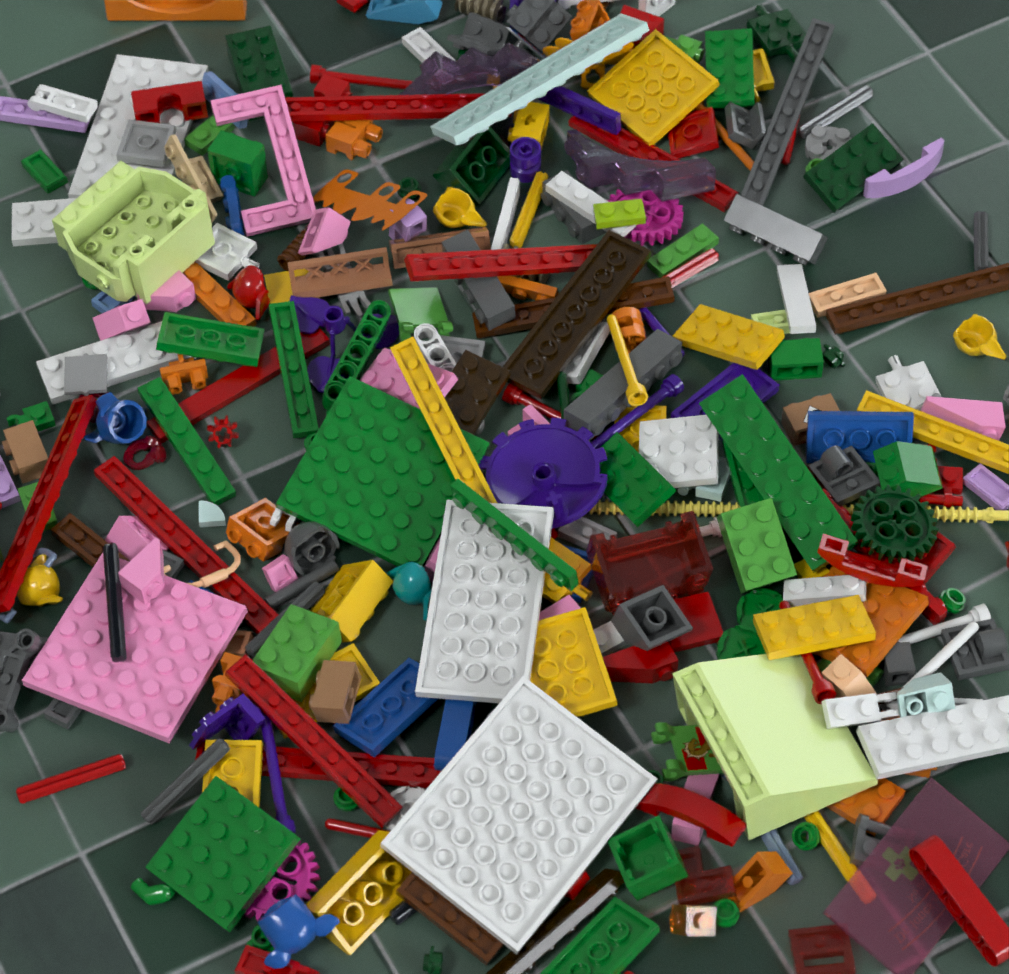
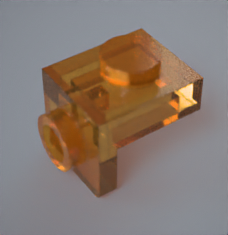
[669,904,717,936]

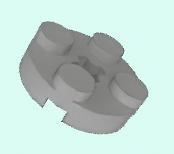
[805,126,852,160]

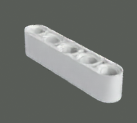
[414,323,484,435]

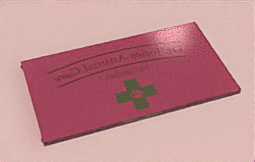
[823,777,1009,974]

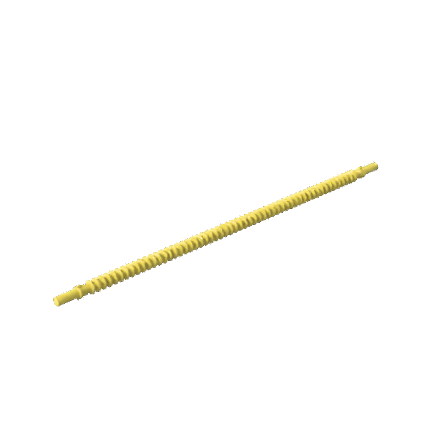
[589,499,1009,523]

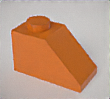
[722,851,793,912]

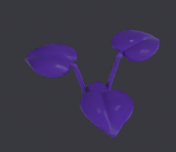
[290,296,399,393]

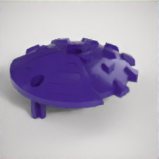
[479,418,608,529]

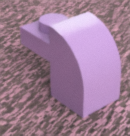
[389,198,427,241]

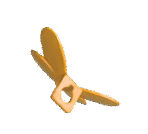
[542,38,634,89]

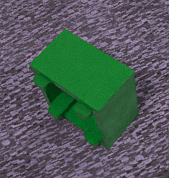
[207,130,268,197]
[608,815,689,901]

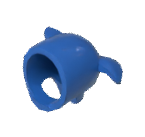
[84,392,147,444]
[258,894,340,969]

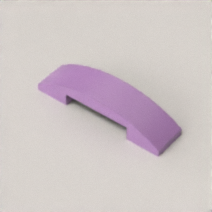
[863,138,945,198]

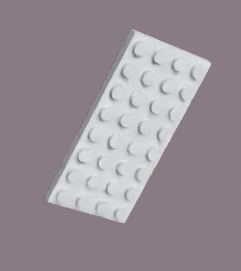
[68,54,209,199]
[415,500,554,703]

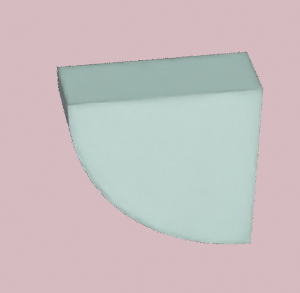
[199,501,226,527]

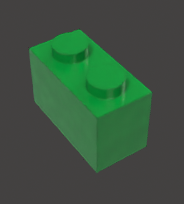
[768,338,824,381]

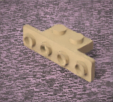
[164,134,223,223]

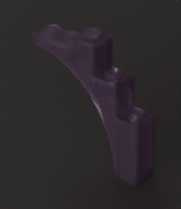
[399,43,542,95]
[564,129,716,202]

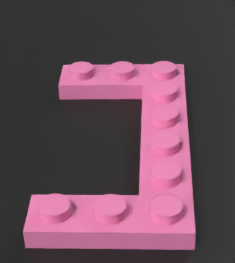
[211,85,316,237]

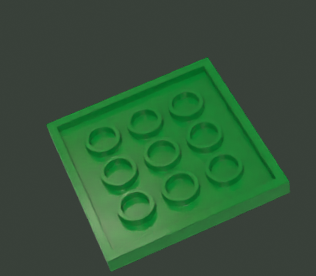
[145,776,301,933]

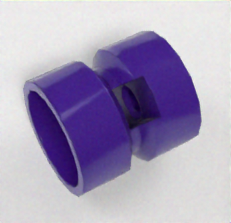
[510,137,541,183]

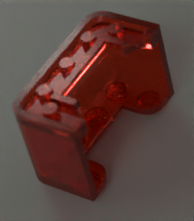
[586,511,713,614]

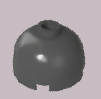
[284,521,339,575]

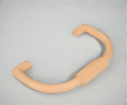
[164,541,241,588]

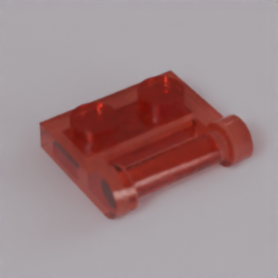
[788,923,856,974]

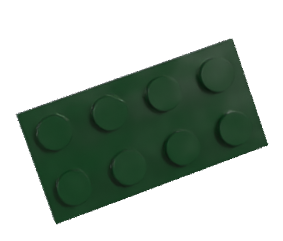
[803,123,904,213]

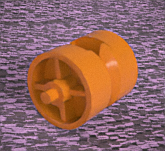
[612,307,647,354]

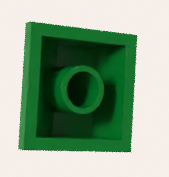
[873,441,943,497]

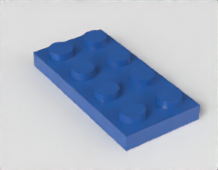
[805,411,914,463]
[333,658,439,757]

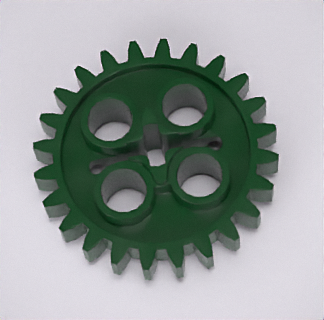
[850,485,939,564]

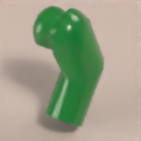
[131,878,175,905]

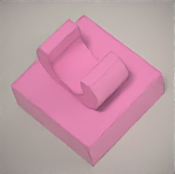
[262,554,298,592]

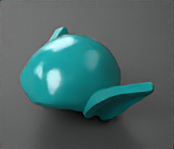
[386,562,432,621]

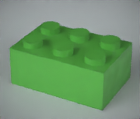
[716,498,797,594]
[252,604,342,702]

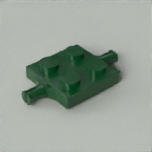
[746,4,806,63]

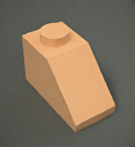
[822,654,877,698]

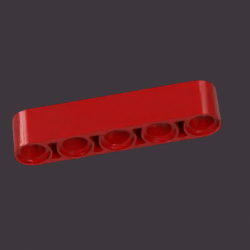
[909,835,1009,967]

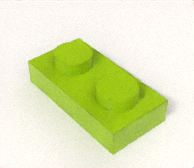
[593,199,646,229]

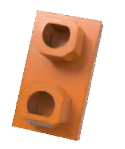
[160,354,208,395]

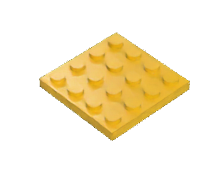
[587,29,720,146]
[530,607,618,717]

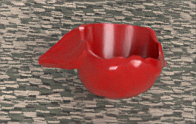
[227,265,270,320]

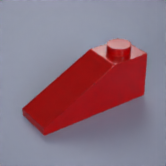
[602,641,678,684]

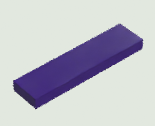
[538,86,621,135]

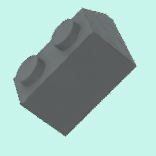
[611,585,693,651]

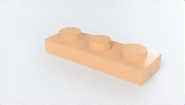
[809,273,887,318]

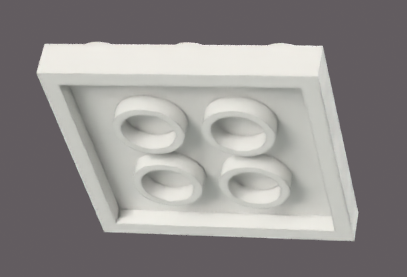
[639,415,718,488]

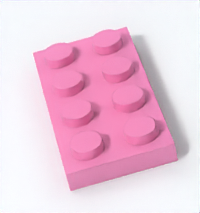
[360,347,458,409]

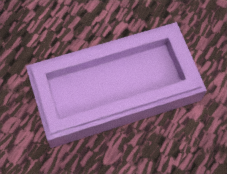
[963,463,1009,510]

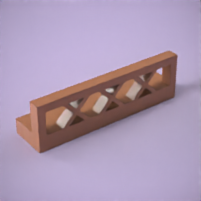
[389,227,491,269]
[287,247,392,298]

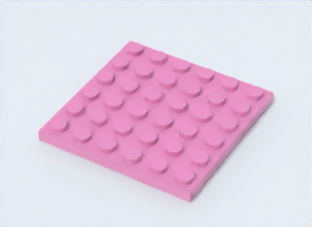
[22,553,247,744]

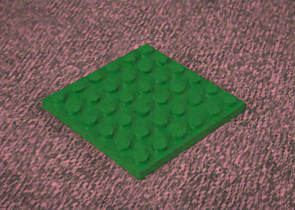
[276,376,490,567]

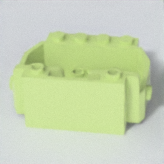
[52,161,215,304]

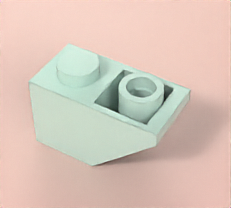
[896,672,955,717]

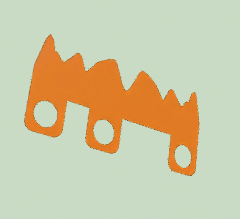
[313,169,427,231]

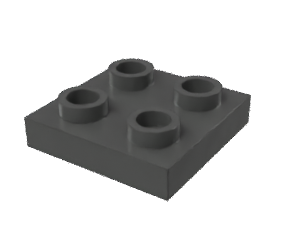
[808,445,881,507]
[941,618,1009,680]

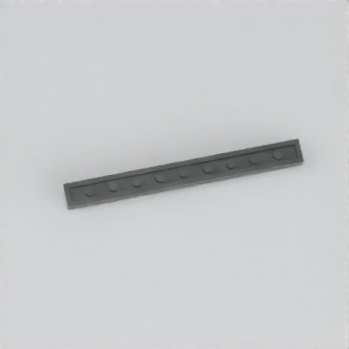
[741,18,835,206]

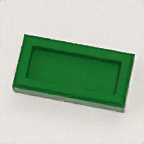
[21,149,68,194]

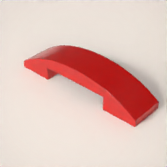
[817,534,928,587]
[636,783,746,847]

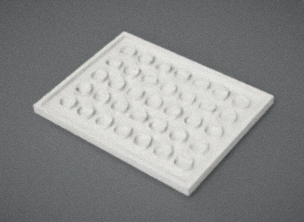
[380,676,657,954]

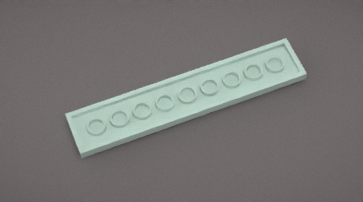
[430,14,649,145]

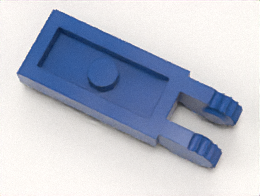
[220,175,245,236]

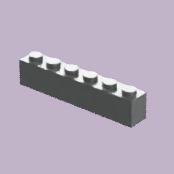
[563,329,682,441]

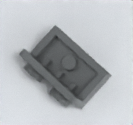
[725,102,766,149]

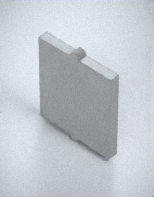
[64,353,107,396]

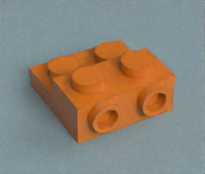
[570,0,611,41]
[226,498,300,562]

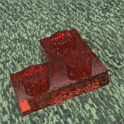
[675,846,737,908]

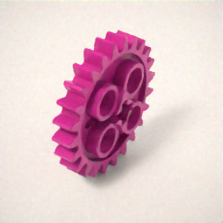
[607,183,684,246]
[245,840,320,921]

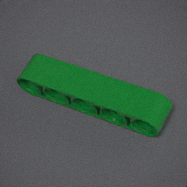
[322,300,391,411]

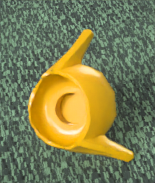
[433,187,487,228]
[953,314,1007,360]
[17,554,63,607]

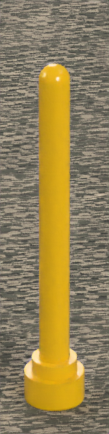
[607,314,648,406]

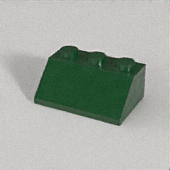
[432,126,510,206]

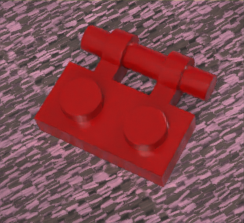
[919,466,963,508]

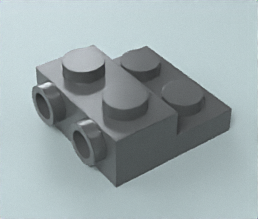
[506,0,572,53]

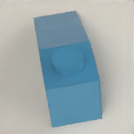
[366,0,442,24]

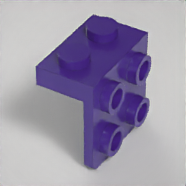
[189,693,265,750]

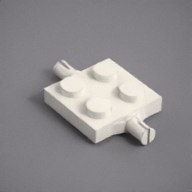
[195,223,259,281]
[876,355,940,408]

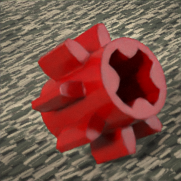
[207,415,239,448]

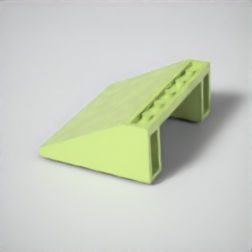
[672,654,878,840]

